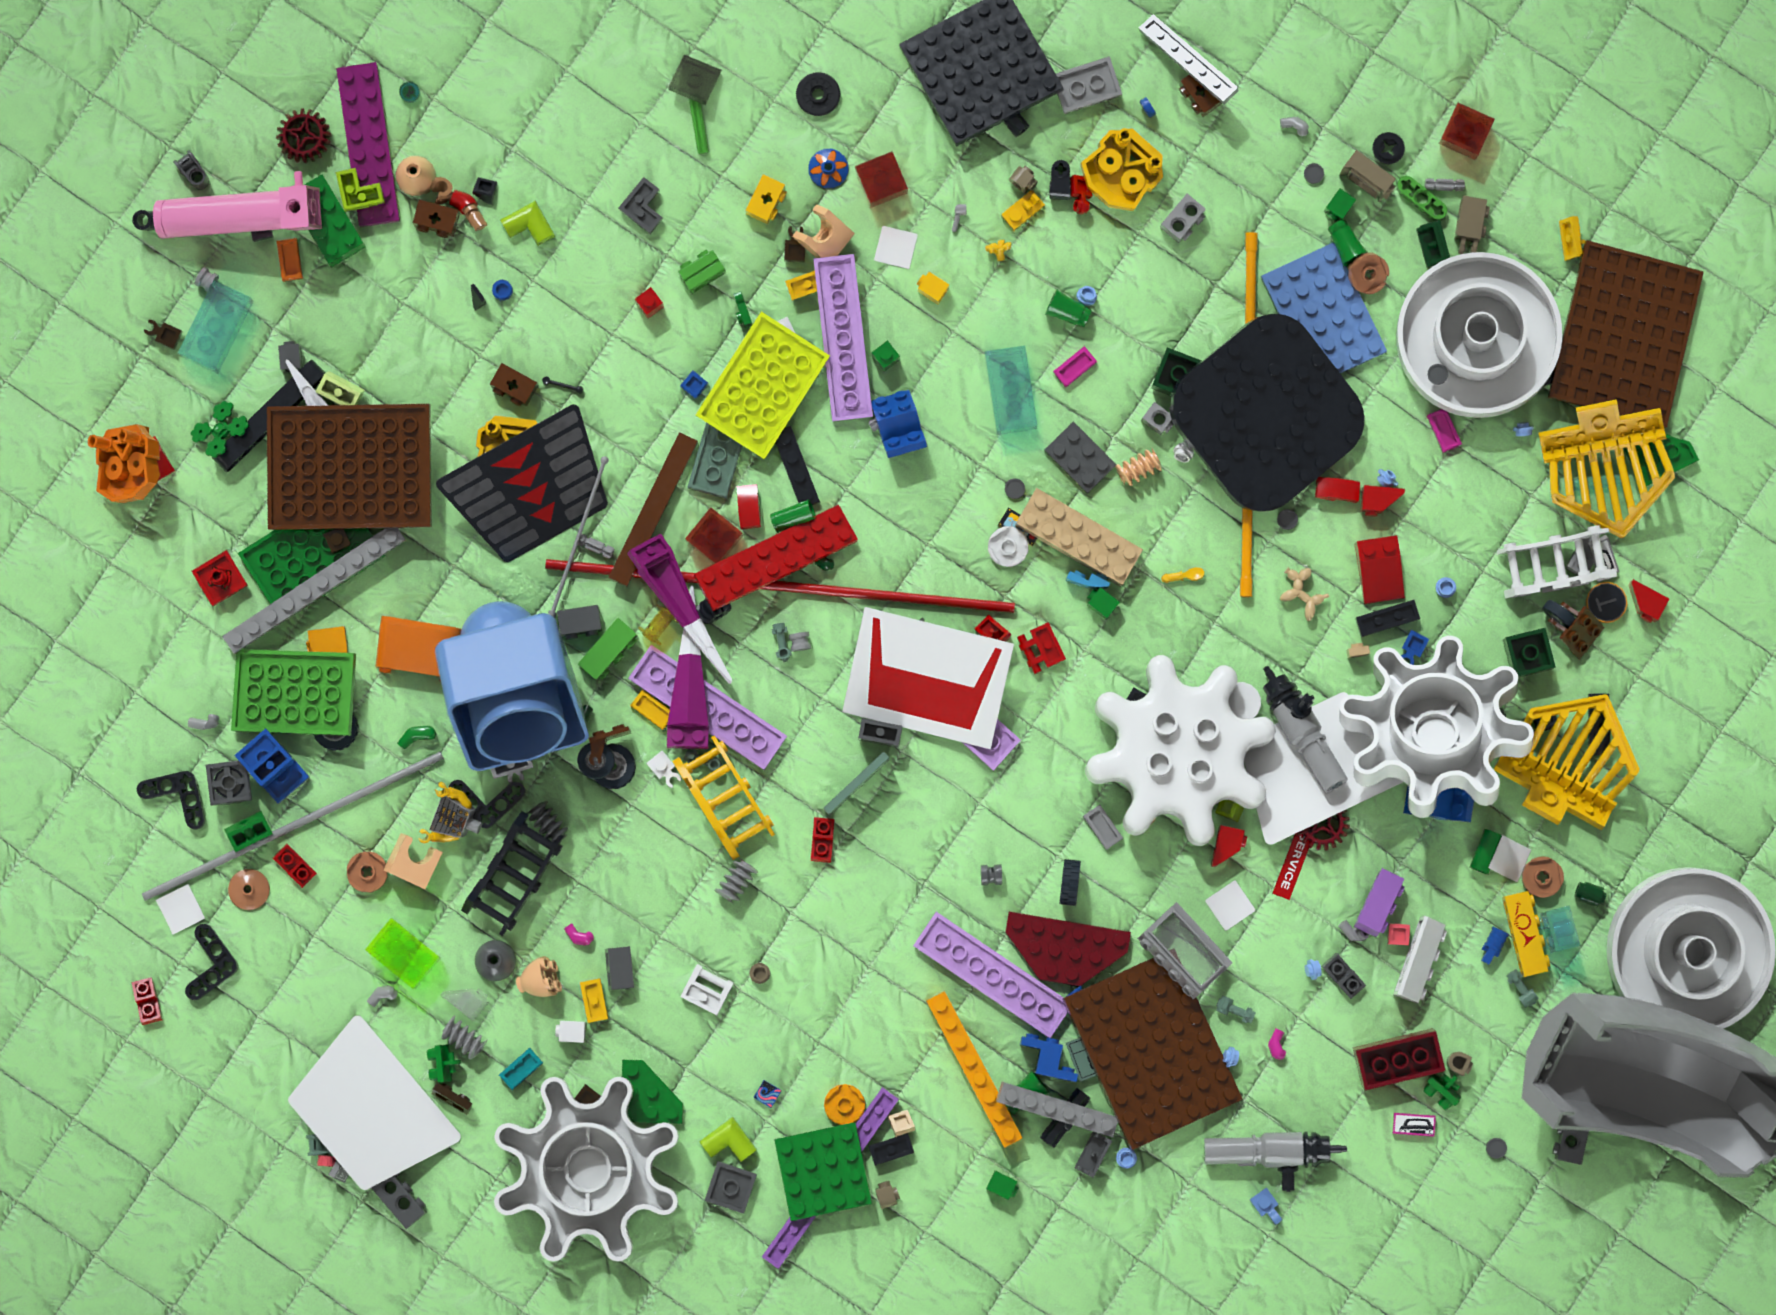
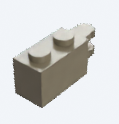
[1454,195,1490,254]

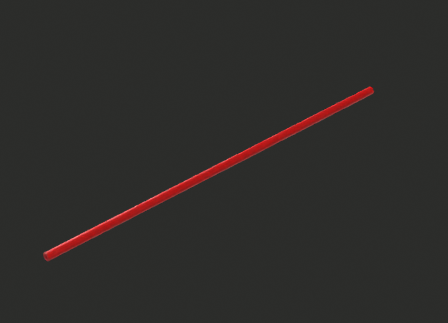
[545,559,1015,613]

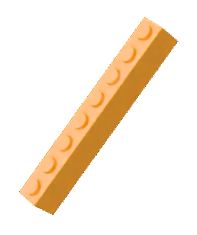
[926,991,1022,1148]

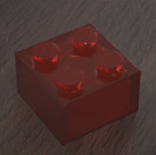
[1438,102,1495,160]
[855,151,908,208]
[685,508,743,564]

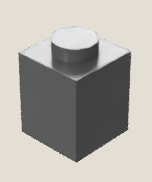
[278,341,303,373]

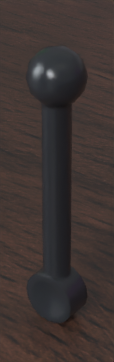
[542,376,583,394]

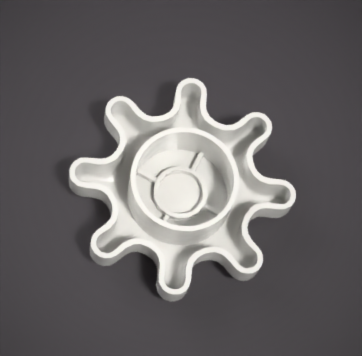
[1339,636,1534,818]
[1085,655,1276,846]
[494,1077,679,1261]

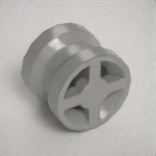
[194,267,219,293]
[789,632,811,652]

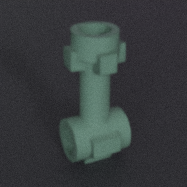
[772,623,792,662]
[684,749,723,772]
[1506,969,1539,1008]
[1216,995,1256,1023]

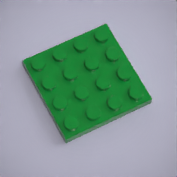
[774,1122,872,1221]

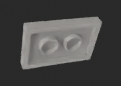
[1056,56,1122,114]

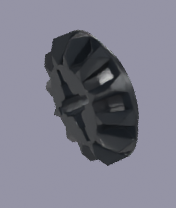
[1372,132,1405,165]

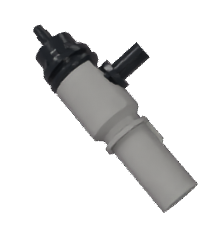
[1263,666,1348,792]
[1204,1131,1347,1192]

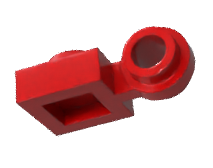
[1070,175,1093,215]

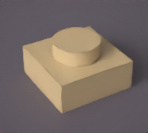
[1346,643,1370,658]
[888,1110,915,1137]

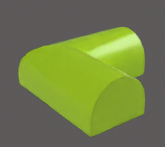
[336,168,385,212]
[500,200,555,246]
[699,1117,757,1162]

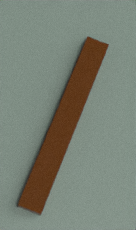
[608,432,698,587]

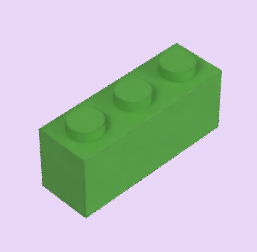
[578,618,638,682]

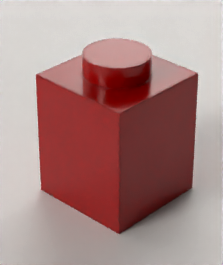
[635,287,664,319]

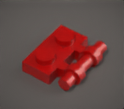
[1017,622,1066,674]

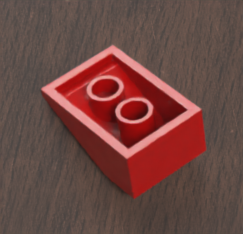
[1354,535,1405,604]

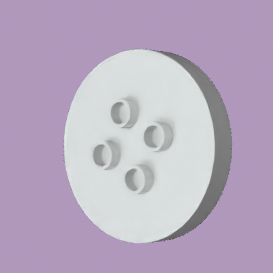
[1396,252,1562,418]
[1606,867,1776,1029]

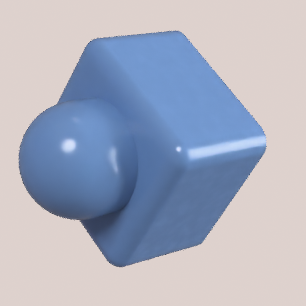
[435,601,589,771]

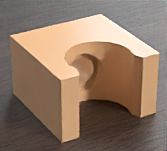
[792,204,855,258]
[384,833,443,889]

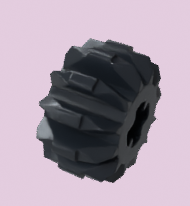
[696,598,731,624]

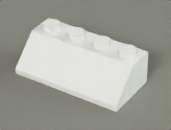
[1393,916,1447,1003]

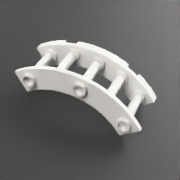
[1497,525,1617,599]

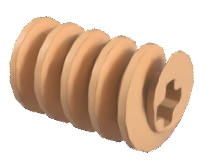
[1115,448,1162,486]

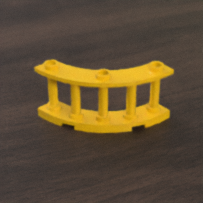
[672,735,775,860]

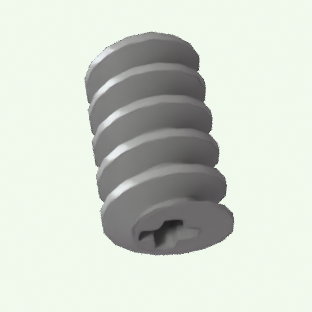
[715,858,758,903]
[441,1015,488,1059]

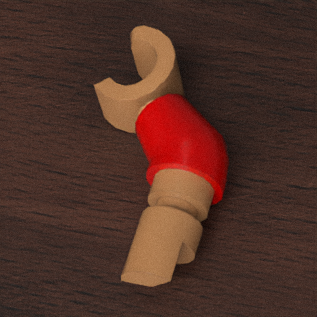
[430,177,488,231]

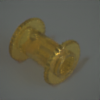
[638,604,679,646]

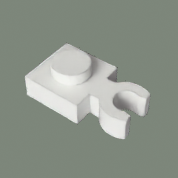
[646,751,682,788]

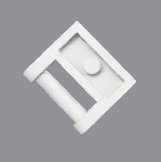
[680,964,734,1015]

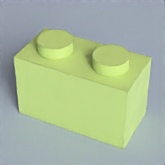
[316,371,365,405]

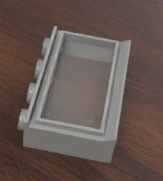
[1137,902,1233,999]

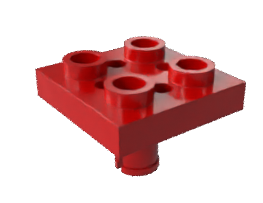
[192,550,248,606]

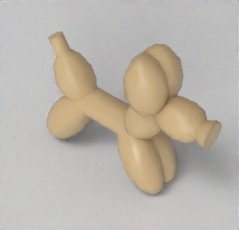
[1280,567,1329,621]

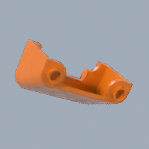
[375,616,462,682]

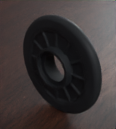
[796,72,840,116]

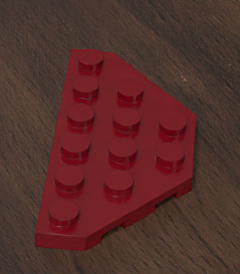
[1006,911,1131,986]

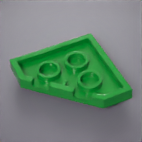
[1623,434,1699,487]
[622,1060,683,1124]

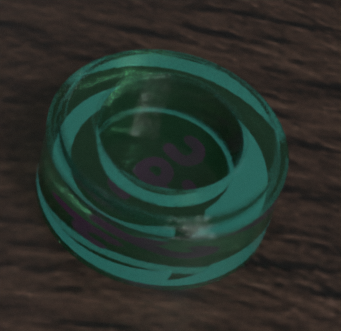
[399,81,420,103]

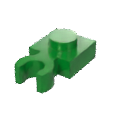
[733,291,752,329]

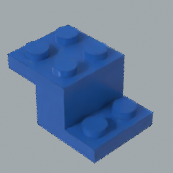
[871,390,927,458]
[234,728,309,804]
[1403,786,1474,822]
[1020,1033,1078,1082]

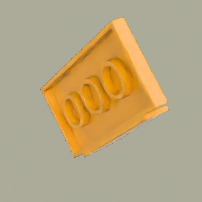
[306,626,354,704]

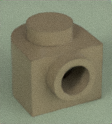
[1009,166,1038,194]
[1446,1052,1473,1076]
[875,1181,900,1209]

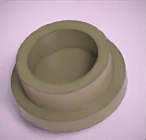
[750,963,770,984]

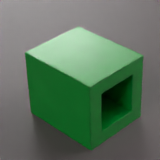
[1324,188,1356,222]
[871,340,900,372]
[1087,587,1120,620]
[986,1170,1019,1200]

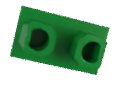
[427,1044,461,1083]
[1423,1073,1462,1110]

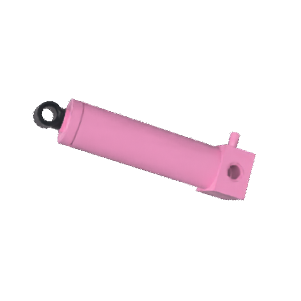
[132,171,322,239]

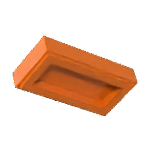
[276,238,303,282]

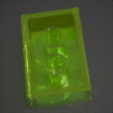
[365,918,441,989]

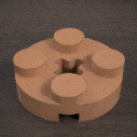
[1348,252,1389,294]
[347,852,388,893]
[1522,856,1564,898]

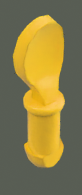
[1161,567,1205,583]

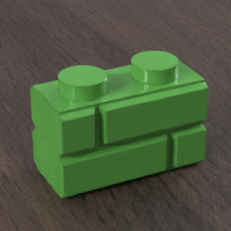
[678,250,726,294]

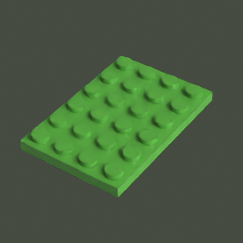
[231,649,356,736]

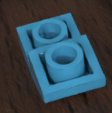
[1066,570,1110,589]

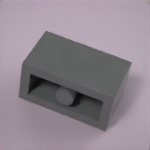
[557,605,602,640]
[858,718,902,748]

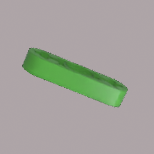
[1396,176,1447,221]

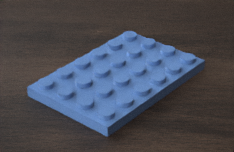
[1261,242,1387,374]

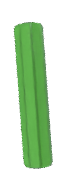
[689,94,708,154]

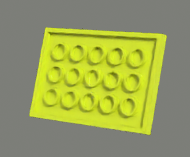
[695,311,830,459]

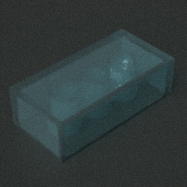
[178,280,254,374]
[984,345,1037,435]

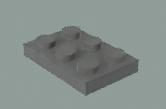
[1044,421,1117,494]

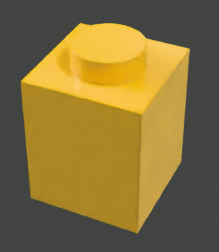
[917,272,949,305]

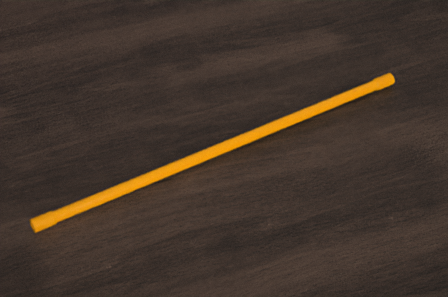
[1240,232,1258,597]

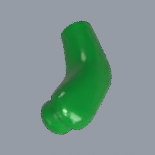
[397,726,436,749]

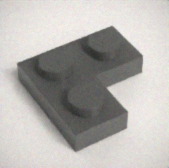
[618,177,663,234]

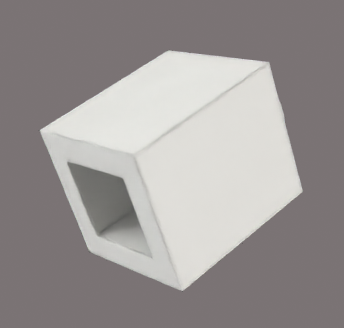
[555,1021,586,1043]

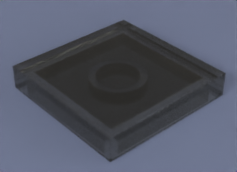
[668,55,722,105]

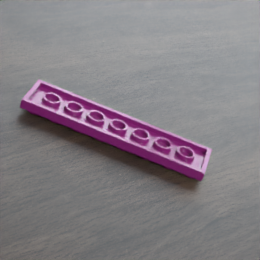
[336,62,400,227]

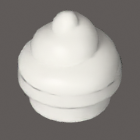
[1173,441,1194,463]

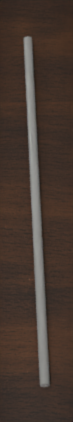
[142,752,444,901]

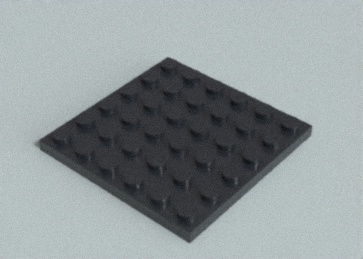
[899,0,1064,147]

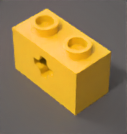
[745,174,787,224]

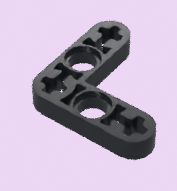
[137,771,205,830]
[449,780,526,829]
[185,924,238,1000]

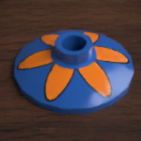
[809,149,848,189]

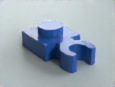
[1401,629,1429,665]

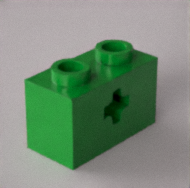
[224,811,273,852]

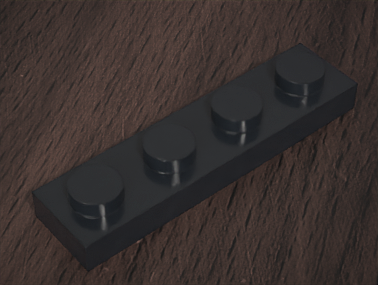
[775,426,820,505]

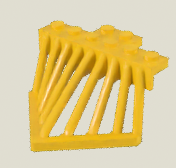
[1538,400,1675,538]
[1493,694,1640,830]

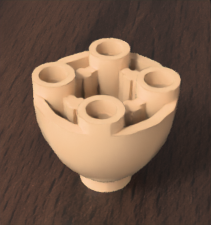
[396,156,436,196]
[516,956,562,997]

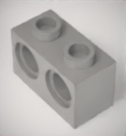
[1160,194,1206,243]

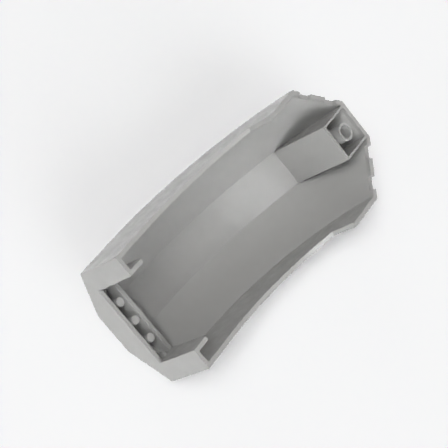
[1522,993,1776,1178]

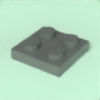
[705,1161,757,1214]

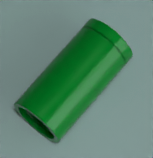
[770,500,816,533]
[1470,829,1502,875]

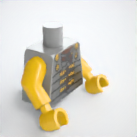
[418,782,482,843]

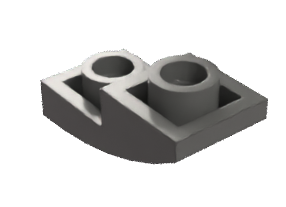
[1321,953,1366,999]

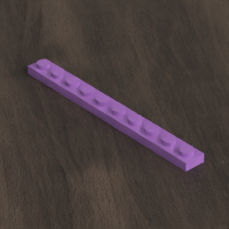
[762,1087,899,1269]

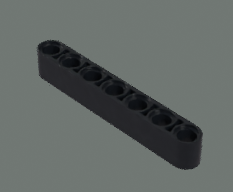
[212,360,326,472]

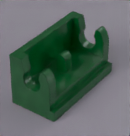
[1416,220,1450,268]

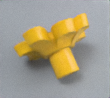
[985,240,1012,261]

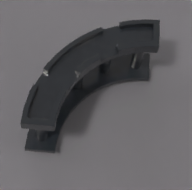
[461,811,564,936]

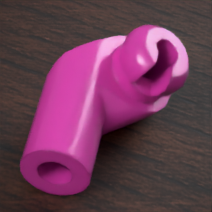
[564,923,594,946]
[1268,1028,1286,1060]

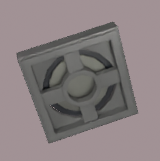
[206,760,252,806]

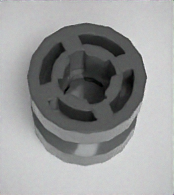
[981,864,1002,886]

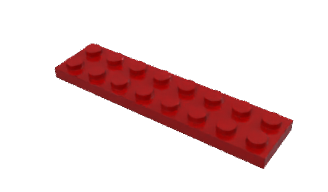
[694,505,858,611]

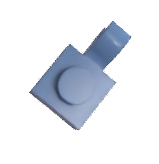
[1250,1188,1282,1225]

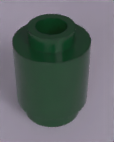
[1574,881,1607,907]

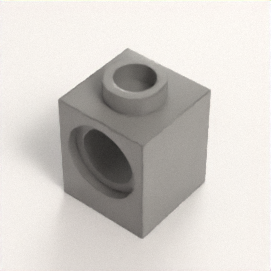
[1141,402,1174,435]

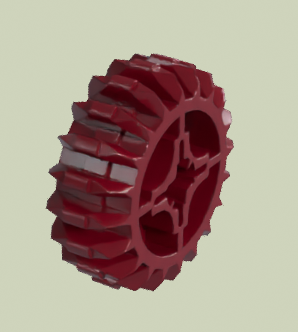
[276,108,332,164]
[1297,810,1350,851]

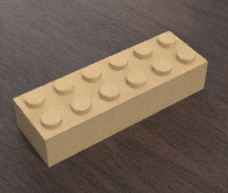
[1015,488,1143,587]

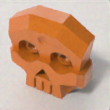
[88,424,160,503]

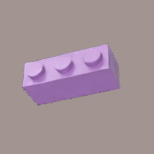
[1354,868,1405,937]

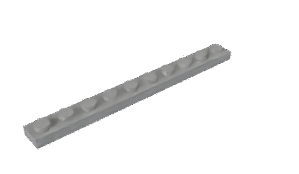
[222,528,406,654]

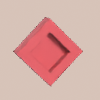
[1388,923,1410,946]

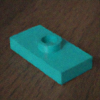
[499,1048,543,1091]

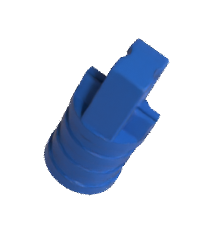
[1481,926,1510,965]

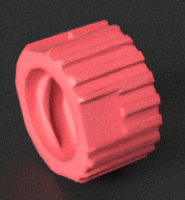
[317,1155,336,1167]

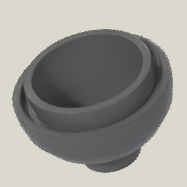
[475,940,516,981]

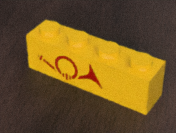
[1502,891,1550,977]

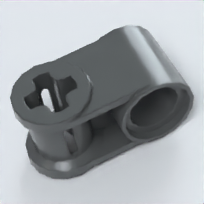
[173,150,209,190]

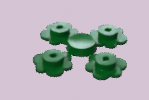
[190,401,249,458]

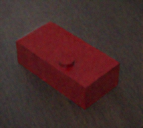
[1352,1028,1445,1090]

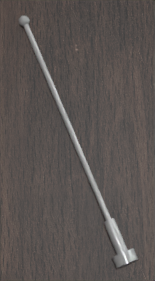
[548,456,609,618]

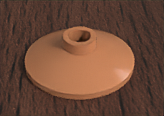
[228,869,270,910]

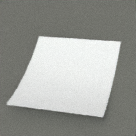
[1489,835,1531,882]
[156,884,205,934]

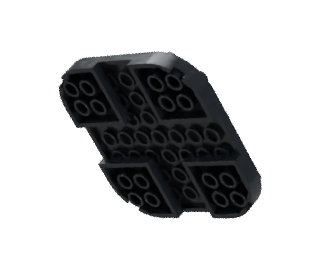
[1169,314,1365,512]

